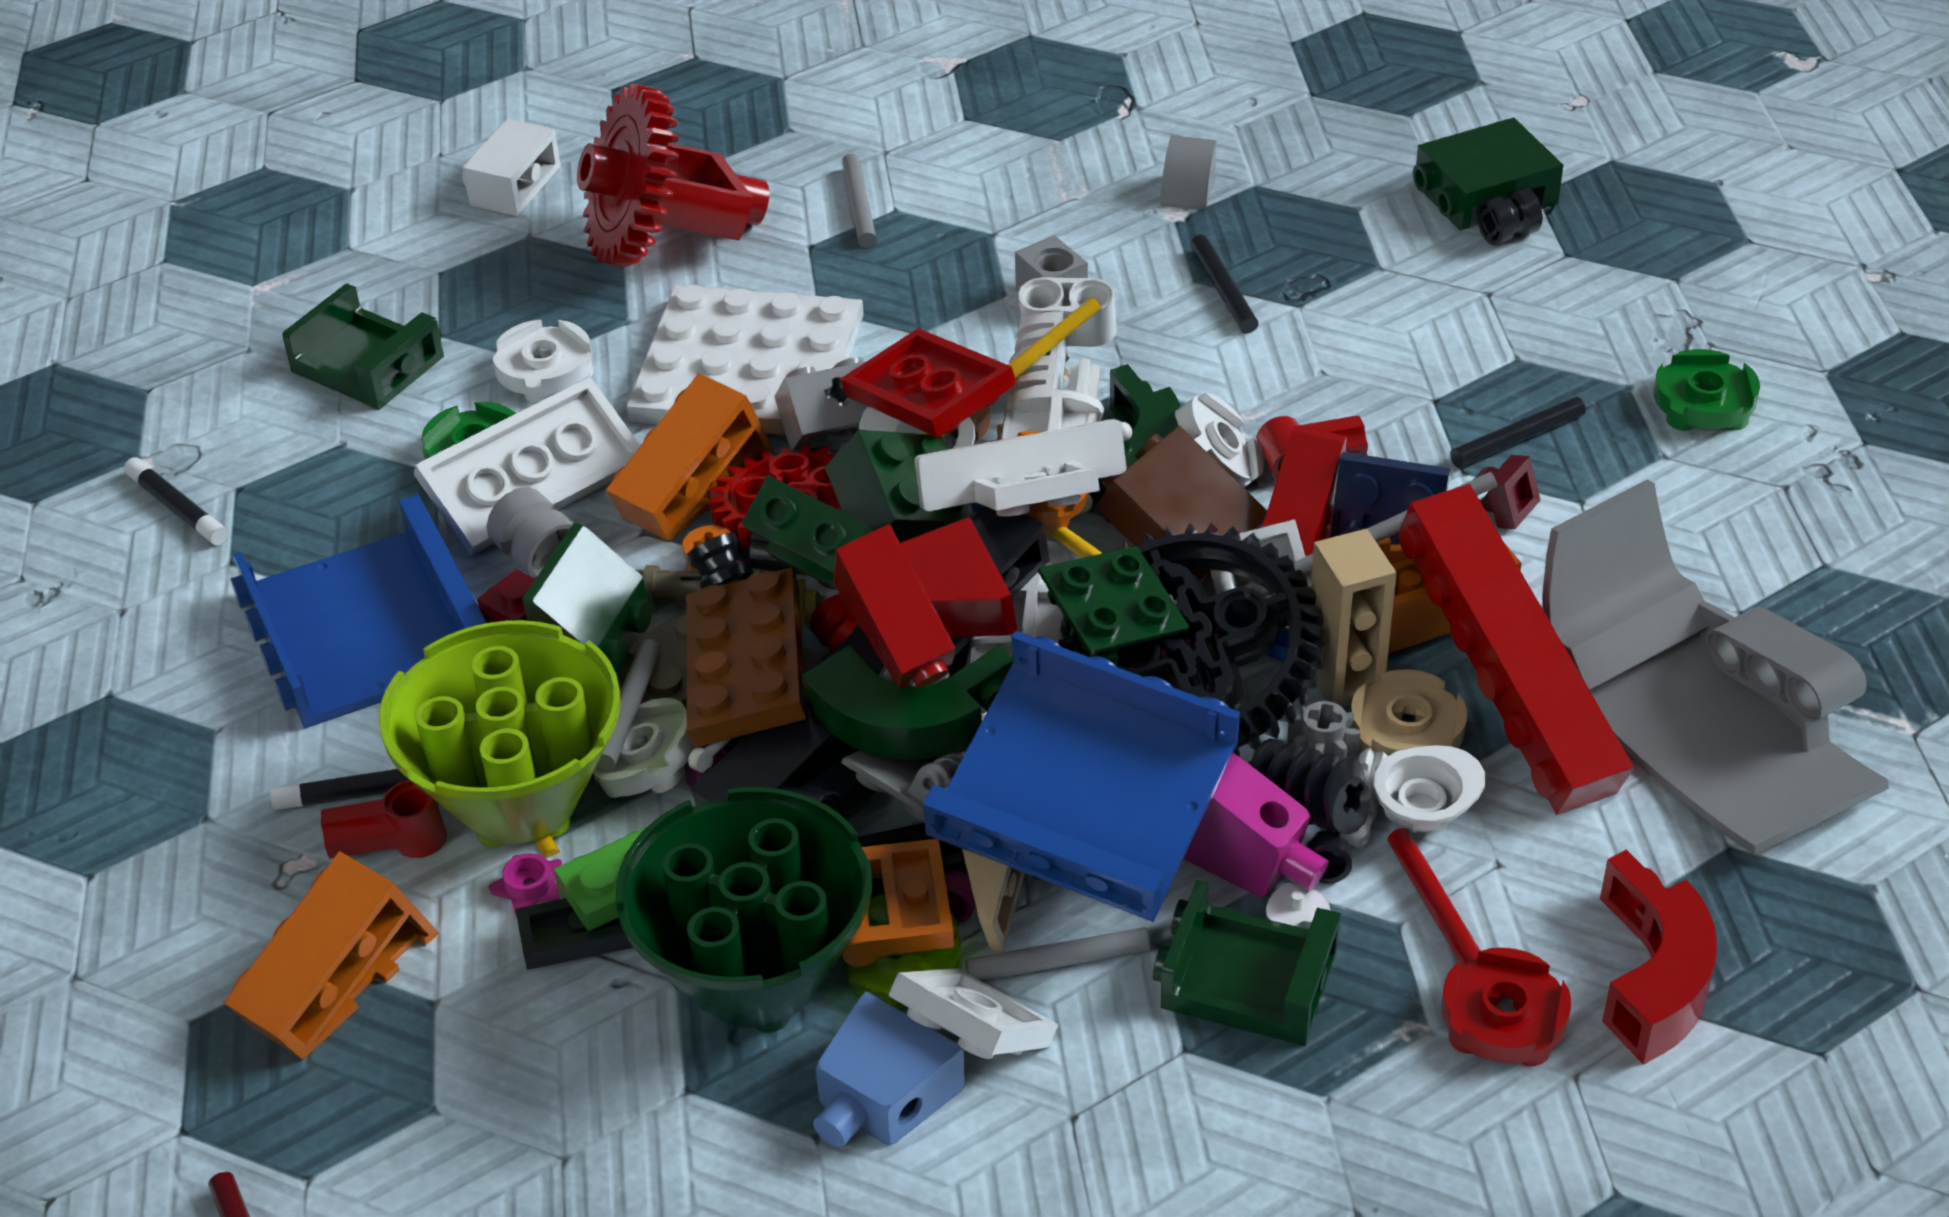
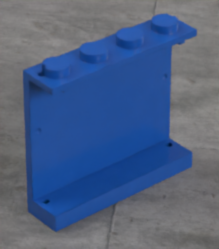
[230,494,487,729]
[923,631,1240,922]

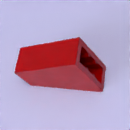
[1262,425,1347,577]
[840,517,1018,638]
[834,524,956,689]

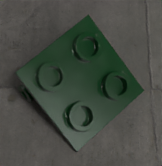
[1038,546,1190,665]

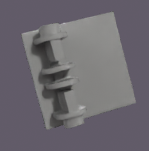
[841,748,968,822]

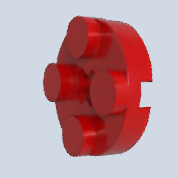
[1441,947,1571,1066]

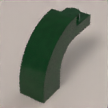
[1089,364,1180,523]
[801,644,1013,760]

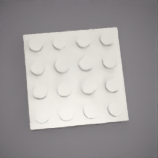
[627,285,864,435]

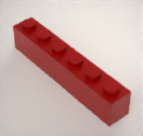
[1398,484,1634,815]

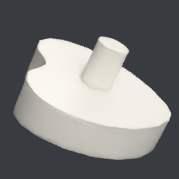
[1266,883,1330,929]

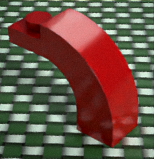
[1600,849,1717,1065]

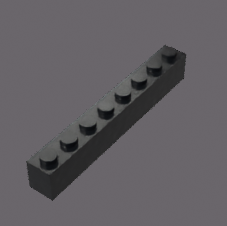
[691,506,1050,806]

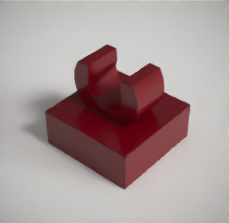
[1474,454,1540,529]

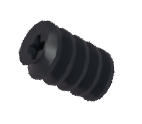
[1248,738,1371,835]

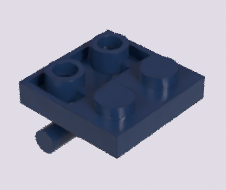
[1330,452,1451,545]

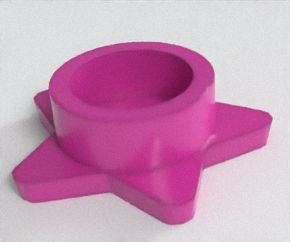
[488,853,562,914]

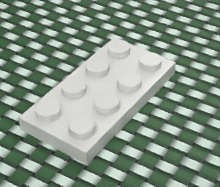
[414,376,641,556]

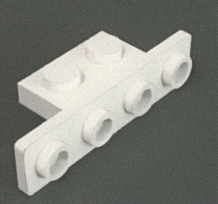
[914,419,1126,516]

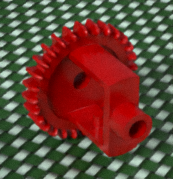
[577,84,769,267]

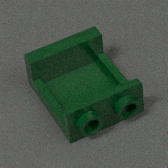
[1413,117,1564,231]
[282,283,444,410]
[742,475,873,590]
[1153,880,1341,1046]

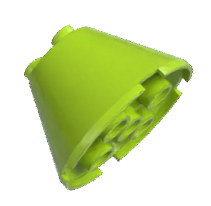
[379,620,621,847]

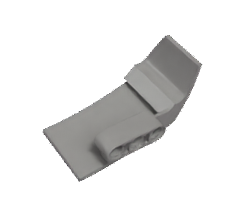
[1542,480,1889,855]

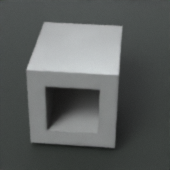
[1161,135,1217,210]

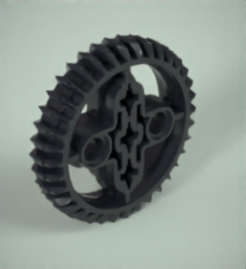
[1058,522,1326,756]

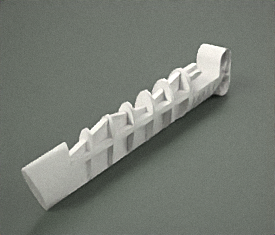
[966,277,1117,666]

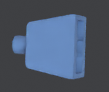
[813,991,965,1148]

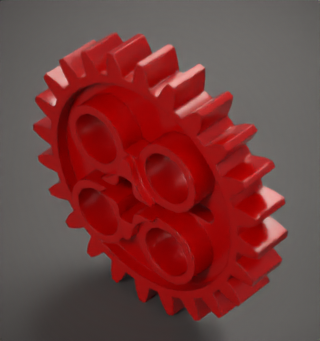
[709,445,842,549]

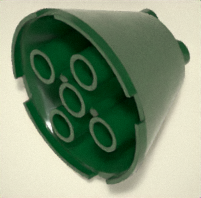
[616,787,872,1033]

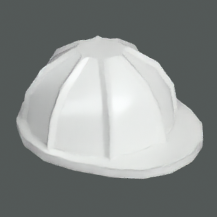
[1374,745,1485,834]

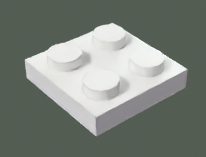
[888,968,1058,1059]

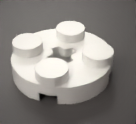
[493,320,594,403]
[1175,393,1264,488]
[593,698,695,798]

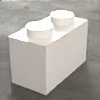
[462,119,561,216]

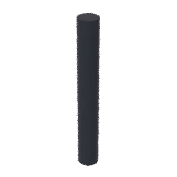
[1190,234,1259,333]
[1450,396,1586,468]

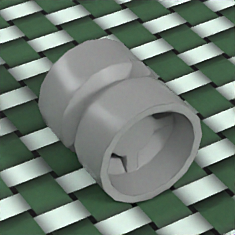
[486,487,574,579]

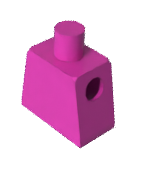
[1184,753,1329,897]

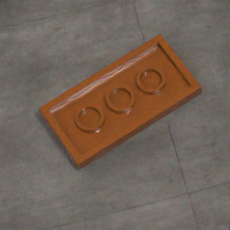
[686,567,806,748]

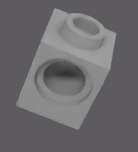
[1015,235,1088,292]

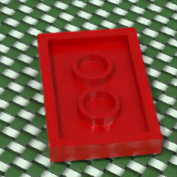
[840,328,1017,438]

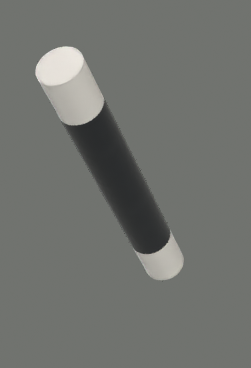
[124,457,229,546]
[270,769,410,811]

